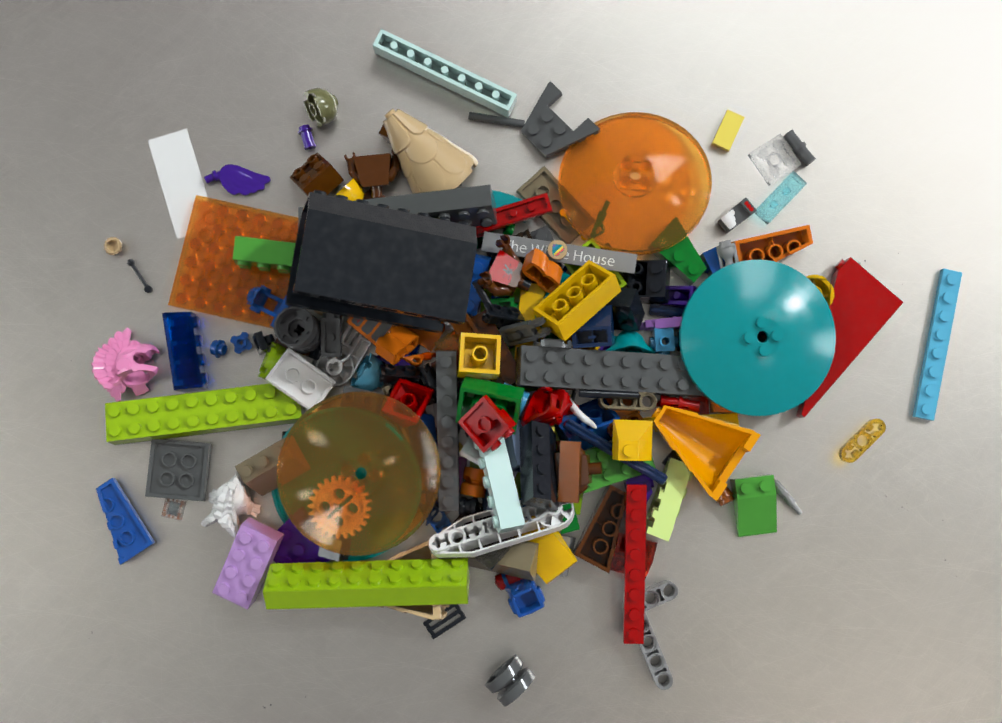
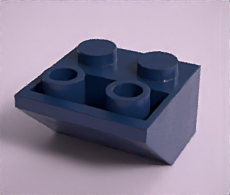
[572,305,615,348]

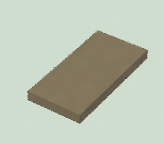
[516,166,595,244]

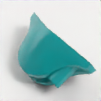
[606,331,656,354]

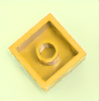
[457,332,501,380]

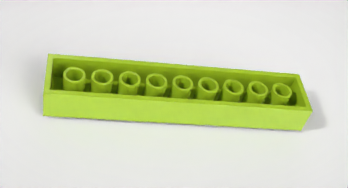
[105,383,306,445]
[263,558,470,609]

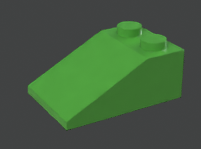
[730,474,777,537]

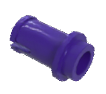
[298,124,316,150]

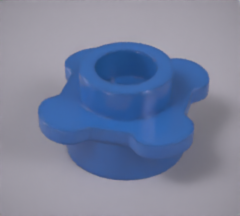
[230,332,253,354]

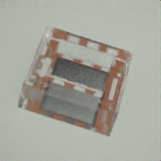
[161,498,187,521]

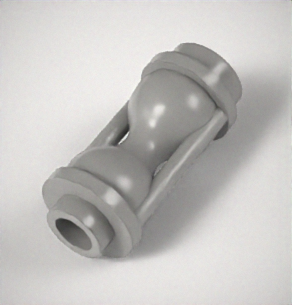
[716,240,739,268]

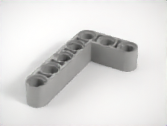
[622,580,678,690]

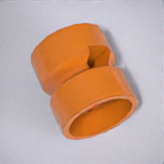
[460,466,486,498]

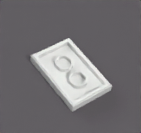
[265,347,336,413]

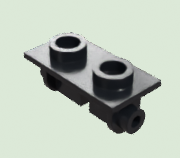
[482,303,525,326]
[380,364,421,384]

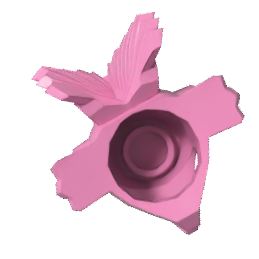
[91,328,159,402]

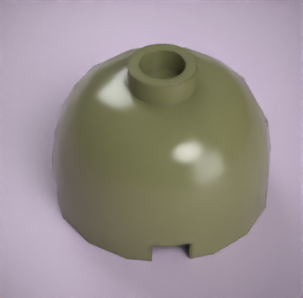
[303,88,338,128]

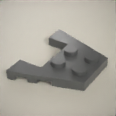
[521,81,600,158]

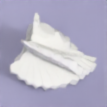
[201,472,261,537]

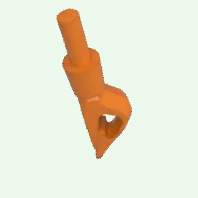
[401,352,436,367]

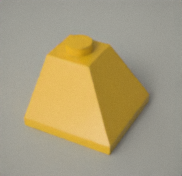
[612,419,653,461]

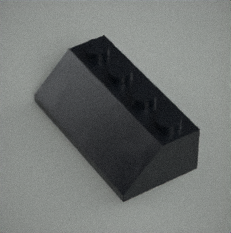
[520,420,558,511]

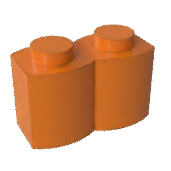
[522,248,563,293]
[375,326,419,365]

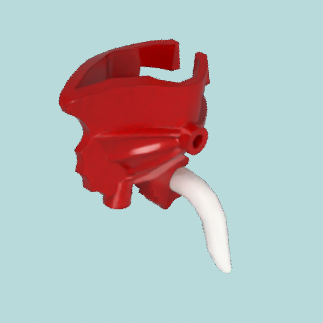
[521,386,597,429]

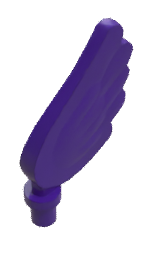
[204,164,271,196]

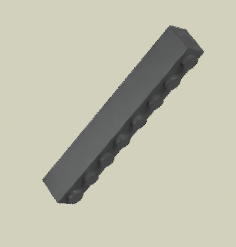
[436,350,460,511]

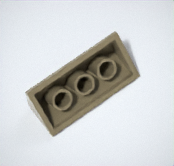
[457,533,539,581]

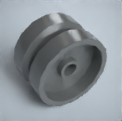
[485,654,535,707]

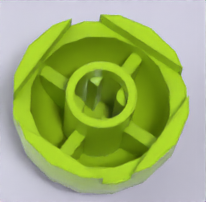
[258,341,287,379]

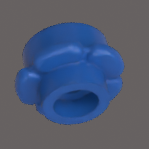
[210,340,227,358]

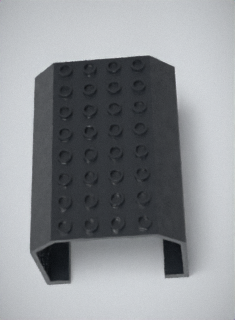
[285,190,477,333]

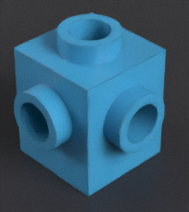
[649,327,678,355]

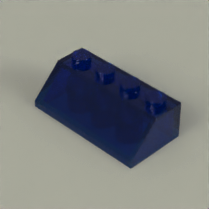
[162,312,209,393]

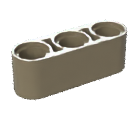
[598,392,657,411]

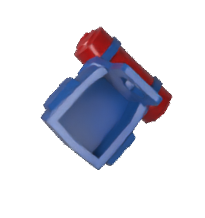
[495,573,545,618]

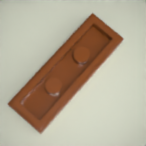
[558,441,581,503]

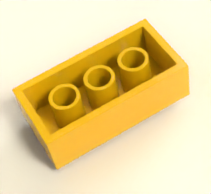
[533,260,621,341]

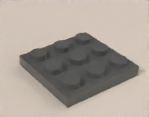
[145,439,211,501]

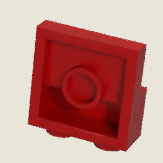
[458,395,516,453]

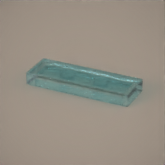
[755,171,807,224]

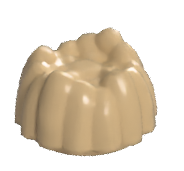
[104,237,122,255]

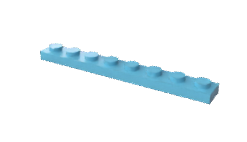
[912,268,962,421]

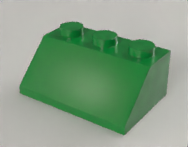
[456,376,525,435]

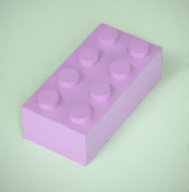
[212,517,284,610]

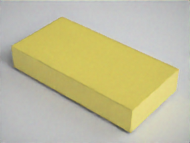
[711,109,744,152]

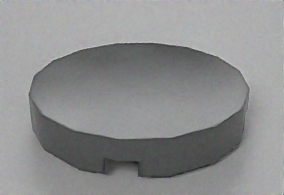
[533,338,572,348]

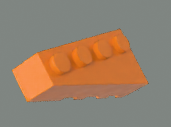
[731,225,813,263]

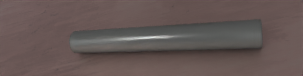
[468,112,525,128]

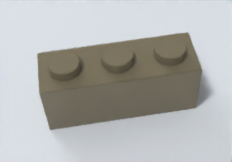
[234,435,311,496]

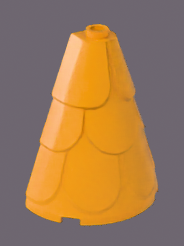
[651,405,761,501]

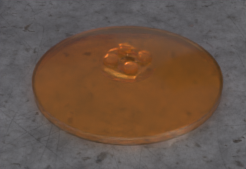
[558,112,712,255]
[277,391,441,556]

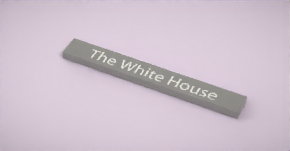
[481,232,637,274]

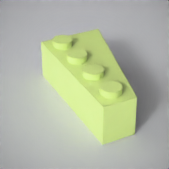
[646,457,693,541]

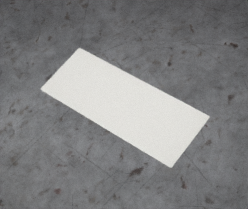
[148,129,216,239]

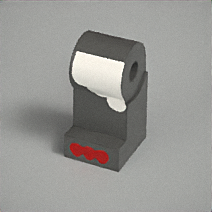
[717,197,757,233]

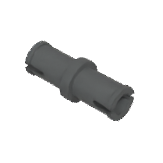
[783,129,816,166]

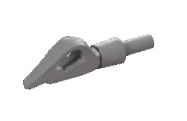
[774,478,802,515]

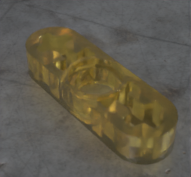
[839,419,886,463]

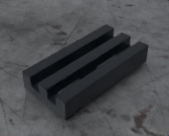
[423,604,466,640]

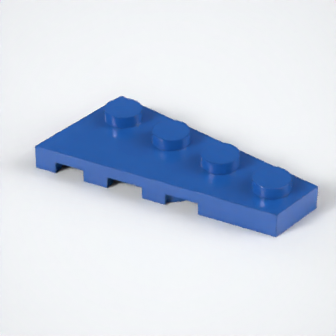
[96,478,155,565]

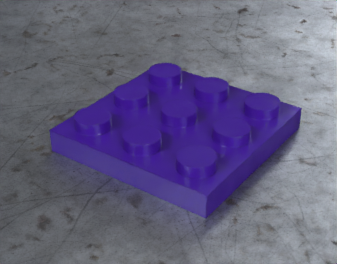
[273,507,331,563]

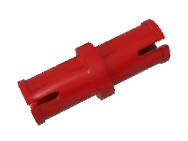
[659,395,700,413]

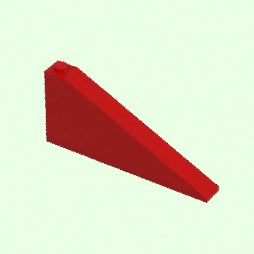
[796,257,903,418]

